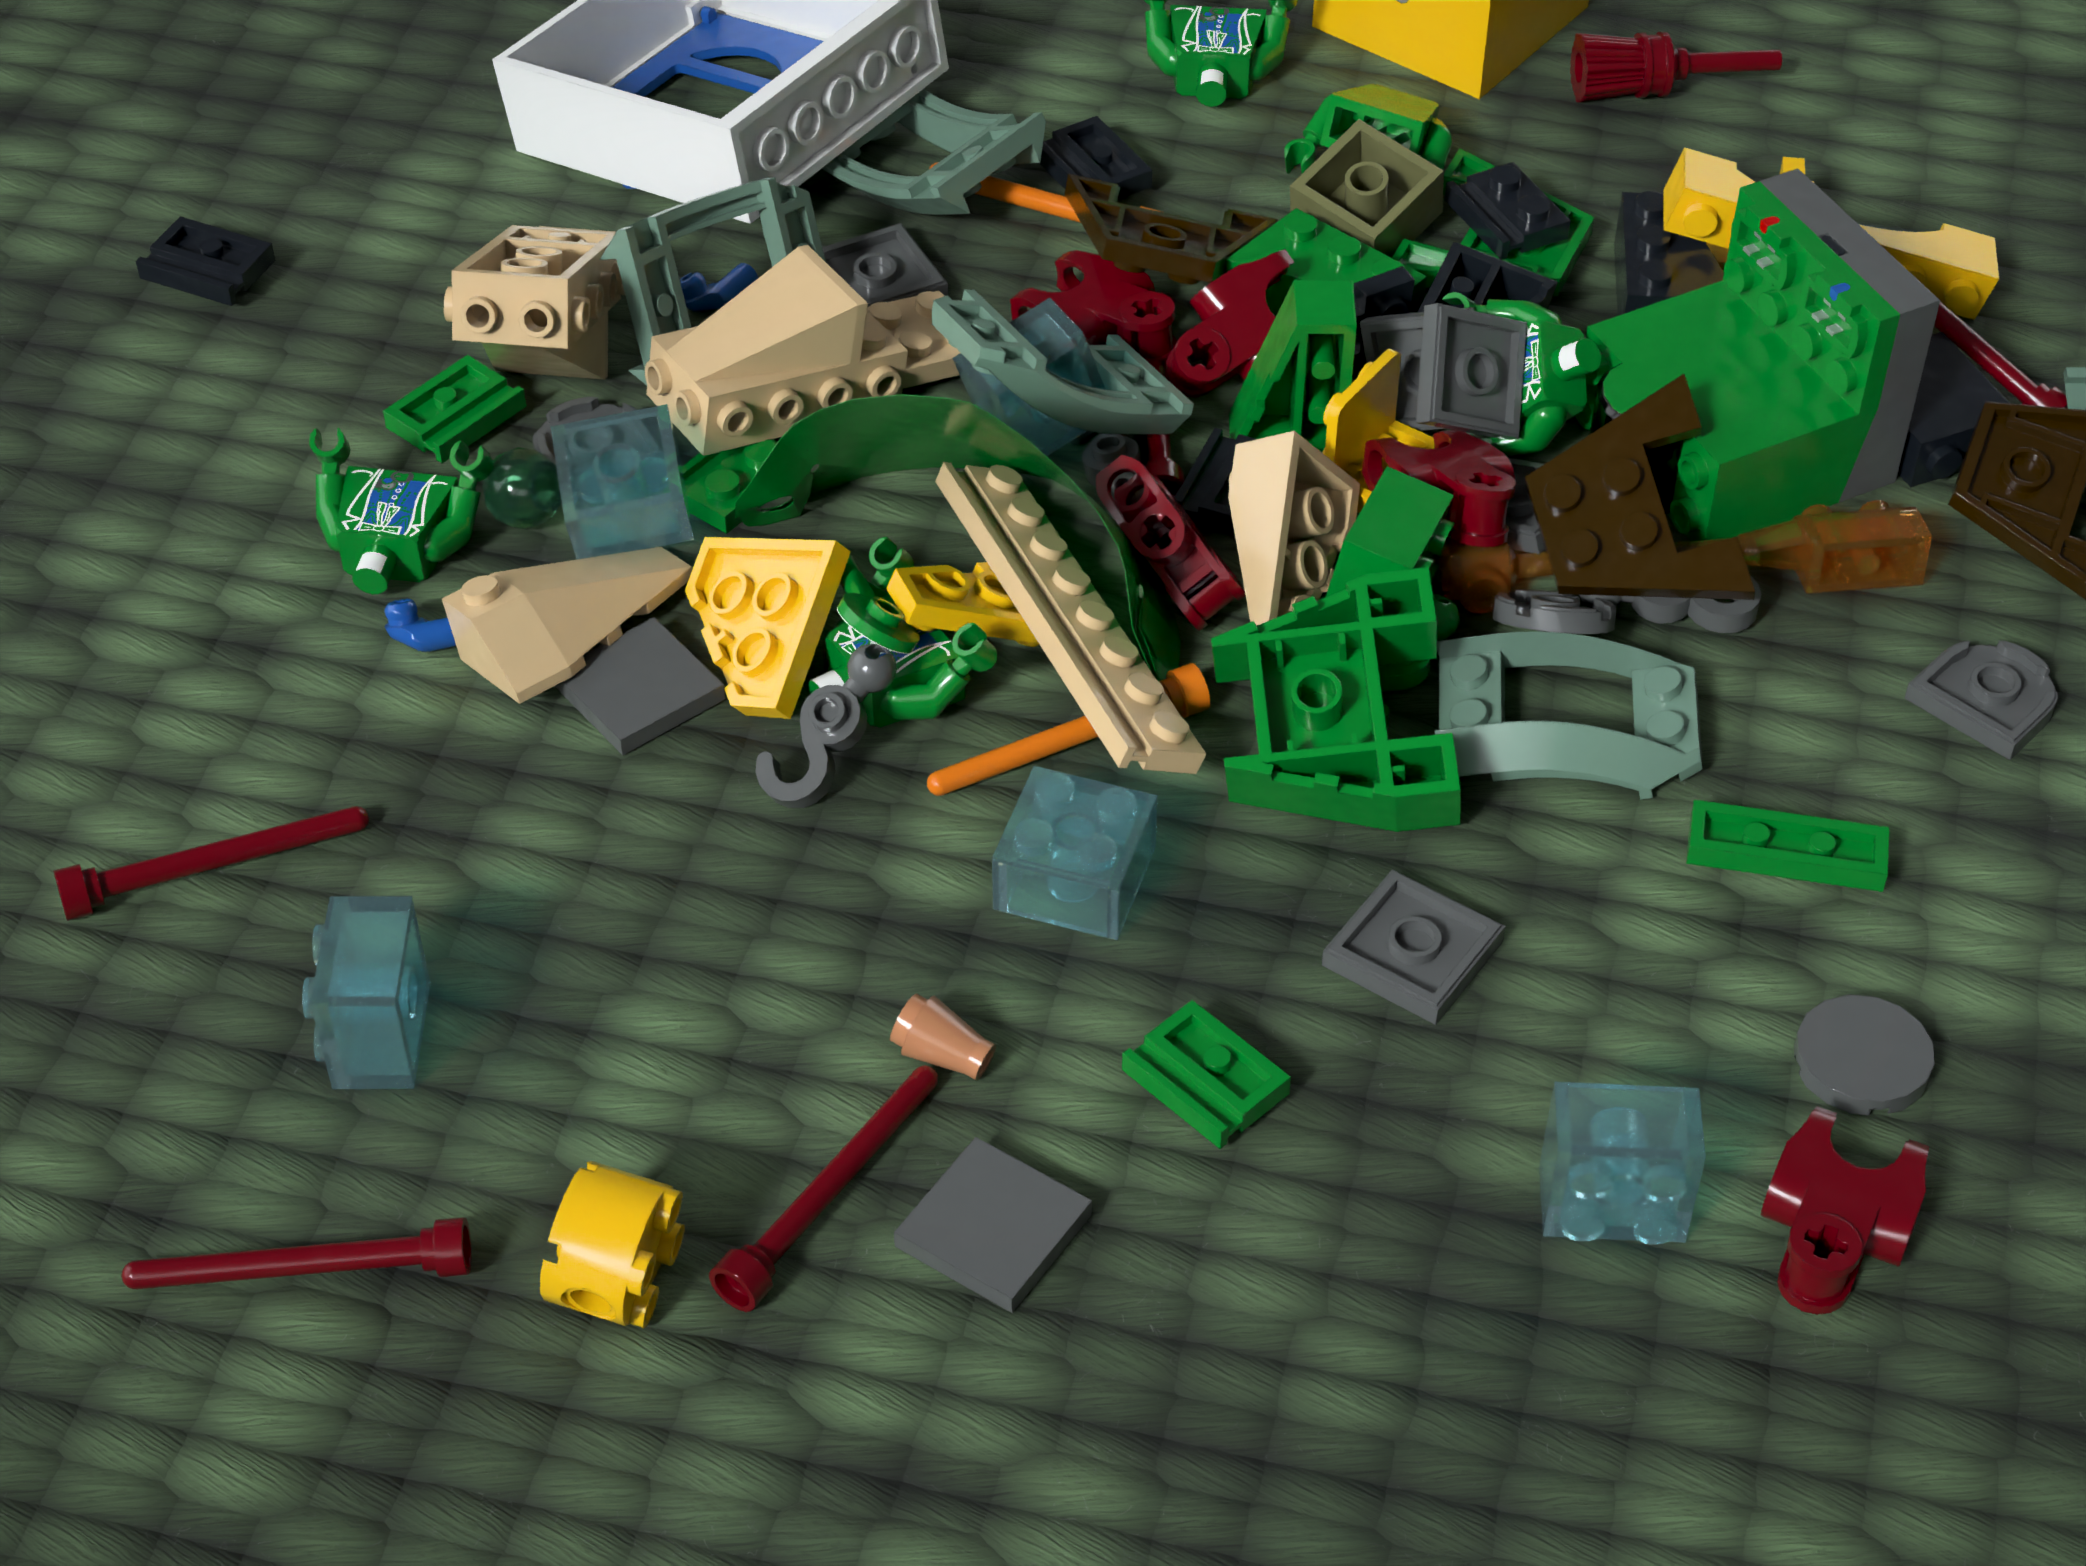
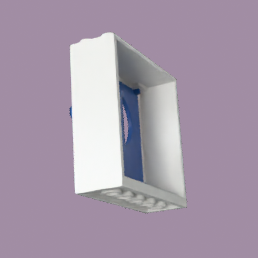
[492,0,949,224]

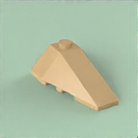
[1228,431,1360,626]
[442,547,692,704]

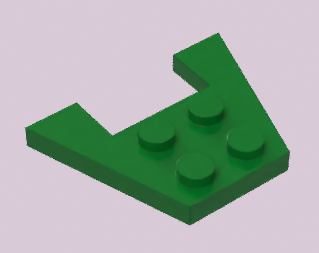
[1392,148,1594,296]

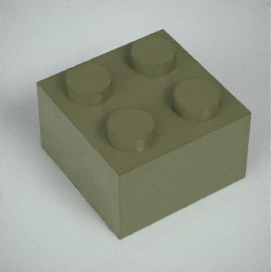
[1290,119,1444,258]

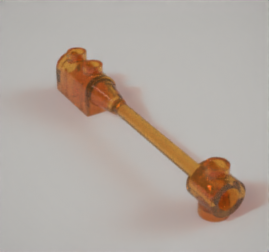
[1440,500,1932,613]

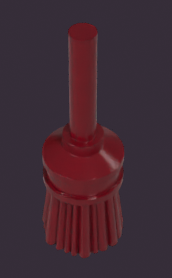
[1570,32,1782,103]

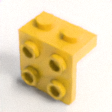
[1322,348,1434,513]

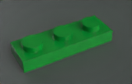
[1686,799,1890,892]

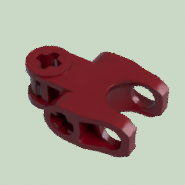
[1165,249,1295,397]
[1010,250,1177,366]
[1362,430,1516,547]
[1096,455,1246,631]
[1761,1106,1929,1315]

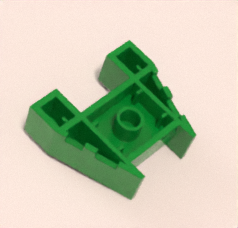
[1211,567,1461,832]

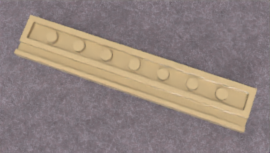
[935,462,1206,774]

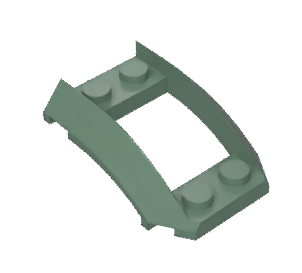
[822,88,1046,215]
[600,177,826,385]
[932,289,1194,434]
[1434,631,1703,800]

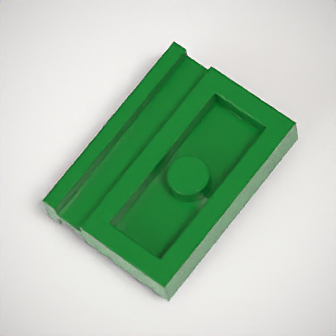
[383,355,526,464]
[662,439,777,534]
[1122,1000,1291,1149]

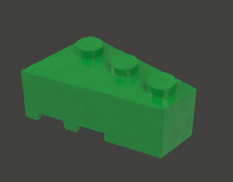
[1226,208,1427,316]
[1228,280,1357,452]

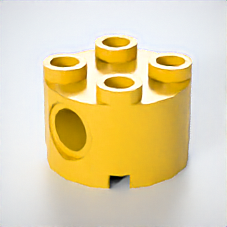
[540,1161,685,1328]

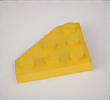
[685,537,851,719]

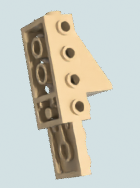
[444,225,625,379]
[645,245,977,456]

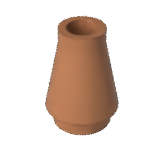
[890,993,996,1081]

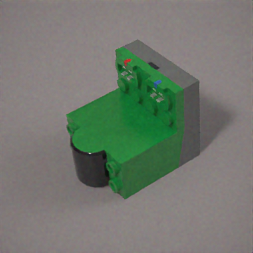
[1575,168,1940,547]

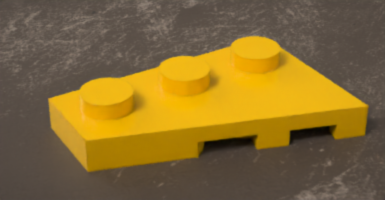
[886,562,1039,647]

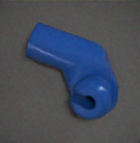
[680,263,758,311]
[384,599,456,652]

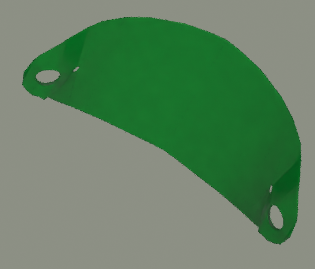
[735,394,1181,681]

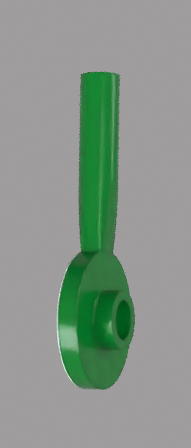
[837,542,920,654]

